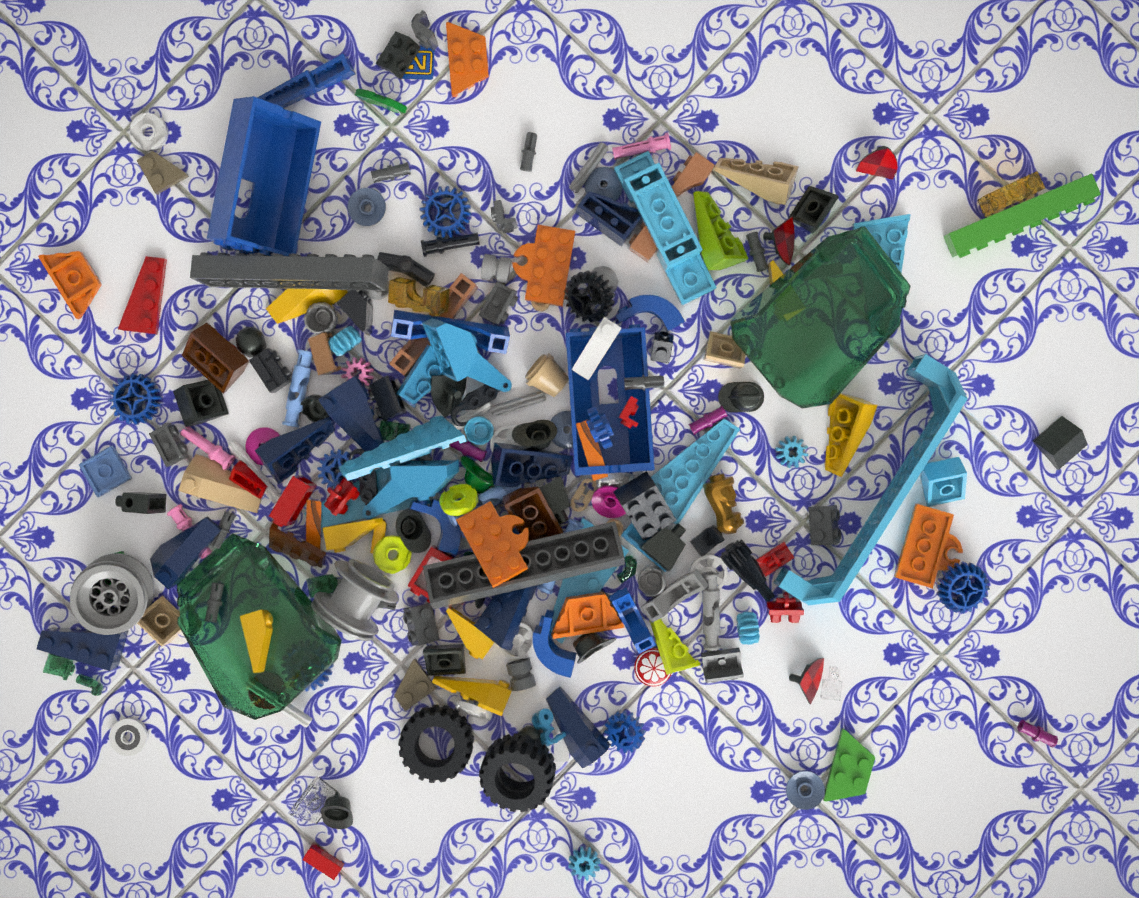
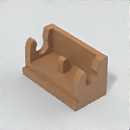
[308,332,342,376]

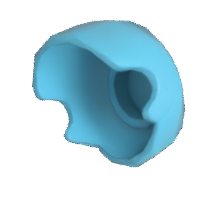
[464,416,494,445]

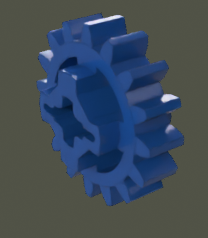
[586,406,614,450]
[317,449,358,489]
[604,710,646,753]

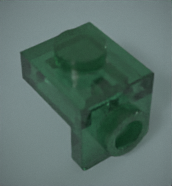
[380,420,410,441]
[306,574,338,598]
[42,653,75,681]

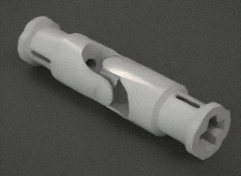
[702,571,721,651]

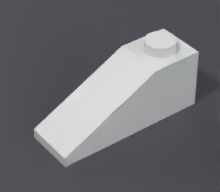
[572,317,621,380]

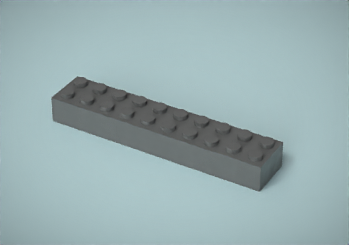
[190,252,389,291]
[423,521,625,609]

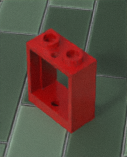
[269,475,317,527]
[407,545,455,603]

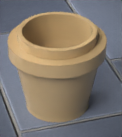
[525,353,569,397]

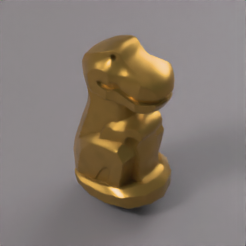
[703,473,744,534]

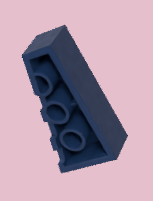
[474,585,538,651]
[36,628,129,671]

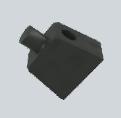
[539,476,571,525]
[115,492,167,514]
[639,523,686,572]

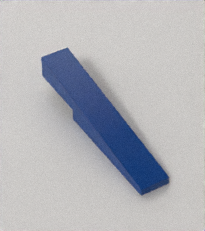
[257,54,356,109]

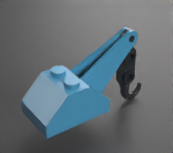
[422,318,512,426]
[349,449,459,520]

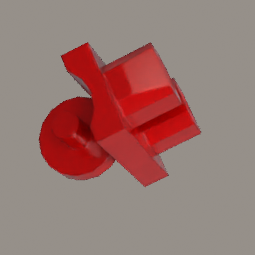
[323,477,360,516]
[756,541,795,577]
[766,592,804,623]

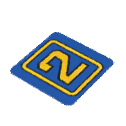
[402,45,435,80]

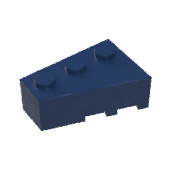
[575,191,642,247]

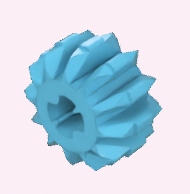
[328,326,362,356]
[775,436,808,468]
[736,612,760,645]
[568,846,601,881]

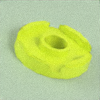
[439,484,479,516]
[373,535,412,574]

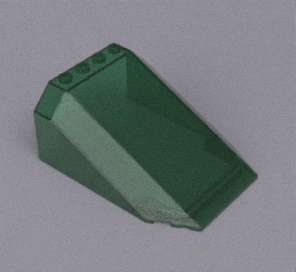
[730,226,911,409]
[177,533,342,720]

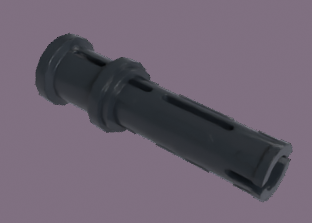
[421,232,480,257]

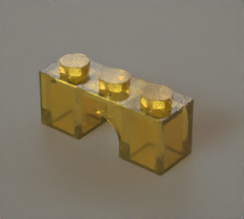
[977,171,1045,217]
[388,277,450,316]

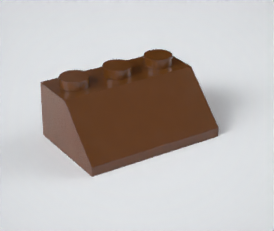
[181,322,249,394]
[503,486,564,541]

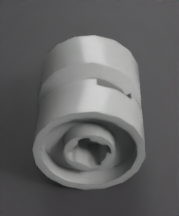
[481,254,512,283]

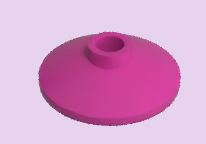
[245,427,280,465]
[591,486,626,518]

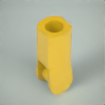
[370,520,387,553]

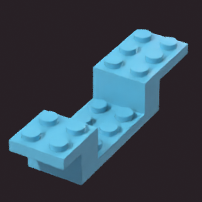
[614,151,717,306]

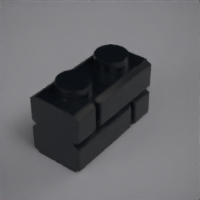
[249,348,292,393]

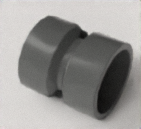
[506,658,536,691]

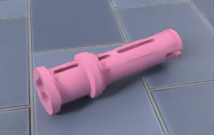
[612,133,671,160]
[180,426,236,470]
[167,504,212,559]

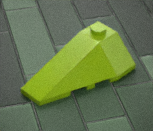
[693,191,749,270]

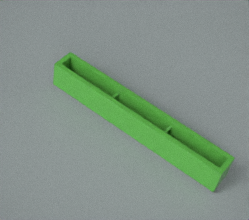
[944,173,1101,258]

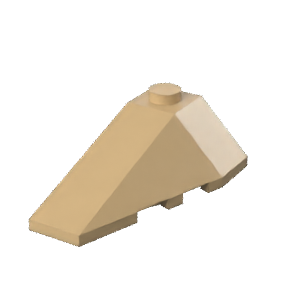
[714,158,799,205]
[178,454,262,513]

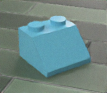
[920,457,967,507]

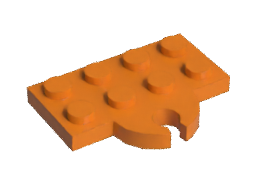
[512,225,575,307]
[456,501,529,588]
[894,504,963,589]

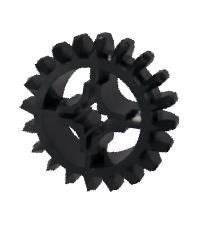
[564,270,615,323]

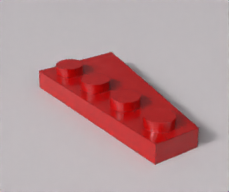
[118,256,167,335]

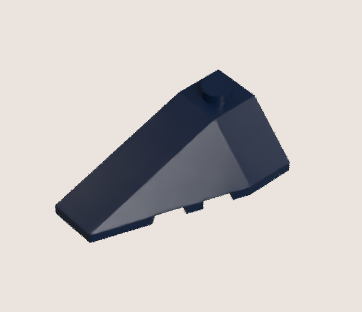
[318,375,384,451]
[255,417,335,485]
[491,442,573,488]
[150,516,222,589]
[546,686,611,769]

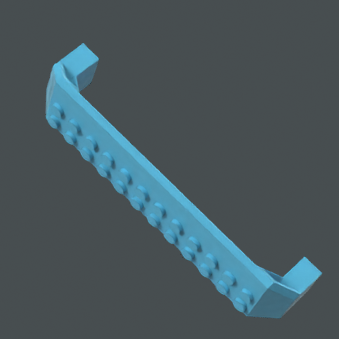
[773,354,968,605]

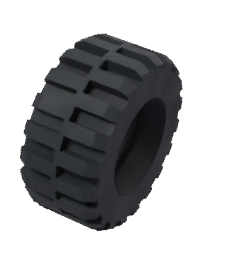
[398,704,474,783]
[479,733,556,812]

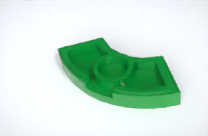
[355,89,407,114]

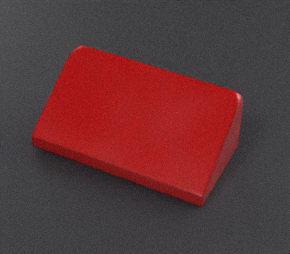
[302,843,345,880]

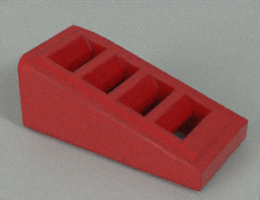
[229,460,268,499]

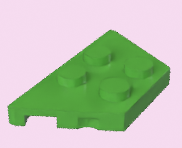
[823,728,875,802]

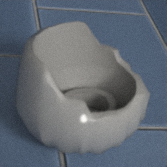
[304,302,338,335]

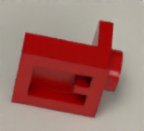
[619,396,639,429]

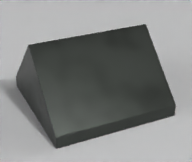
[788,186,839,234]
[1032,416,1088,470]
[423,644,466,676]

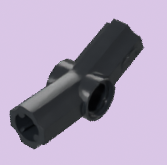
[377,252,435,288]

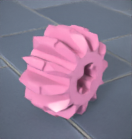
[341,357,374,386]

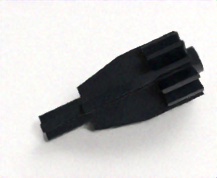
[720,539,775,602]

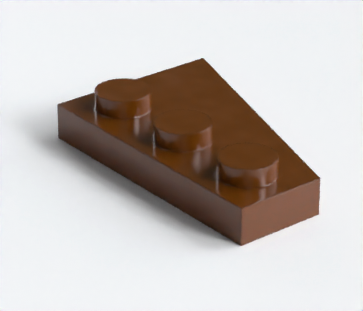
[269,523,326,568]

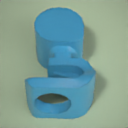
[532,708,566,747]

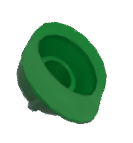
[460,456,494,494]

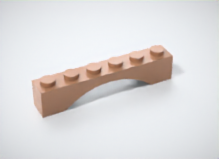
[629,152,715,263]
[389,273,478,377]

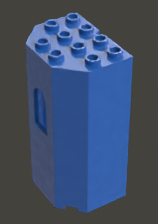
[206,96,321,256]
[566,324,655,476]

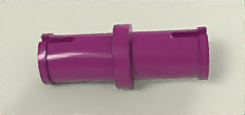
[688,406,728,435]
[449,441,487,462]
[1017,720,1058,748]

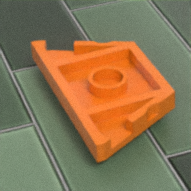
[446,22,489,97]
[38,251,102,319]
[551,592,624,639]

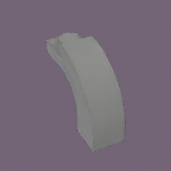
[641,569,709,622]

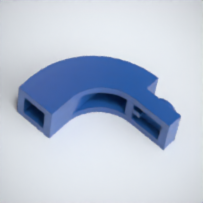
[615,295,685,332]
[409,498,461,555]
[609,588,656,654]
[533,609,577,678]

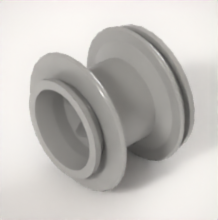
[70,553,155,635]
[311,559,399,641]

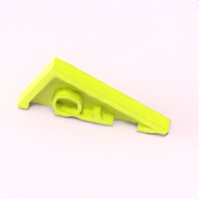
[649,618,701,675]

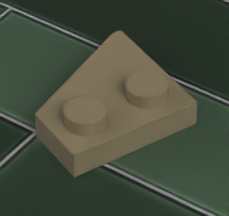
[137,151,189,195]
[394,658,437,711]

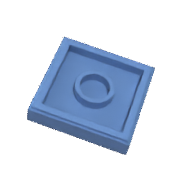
[78,446,132,497]

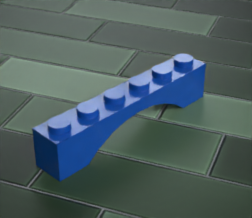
[391,310,510,354]

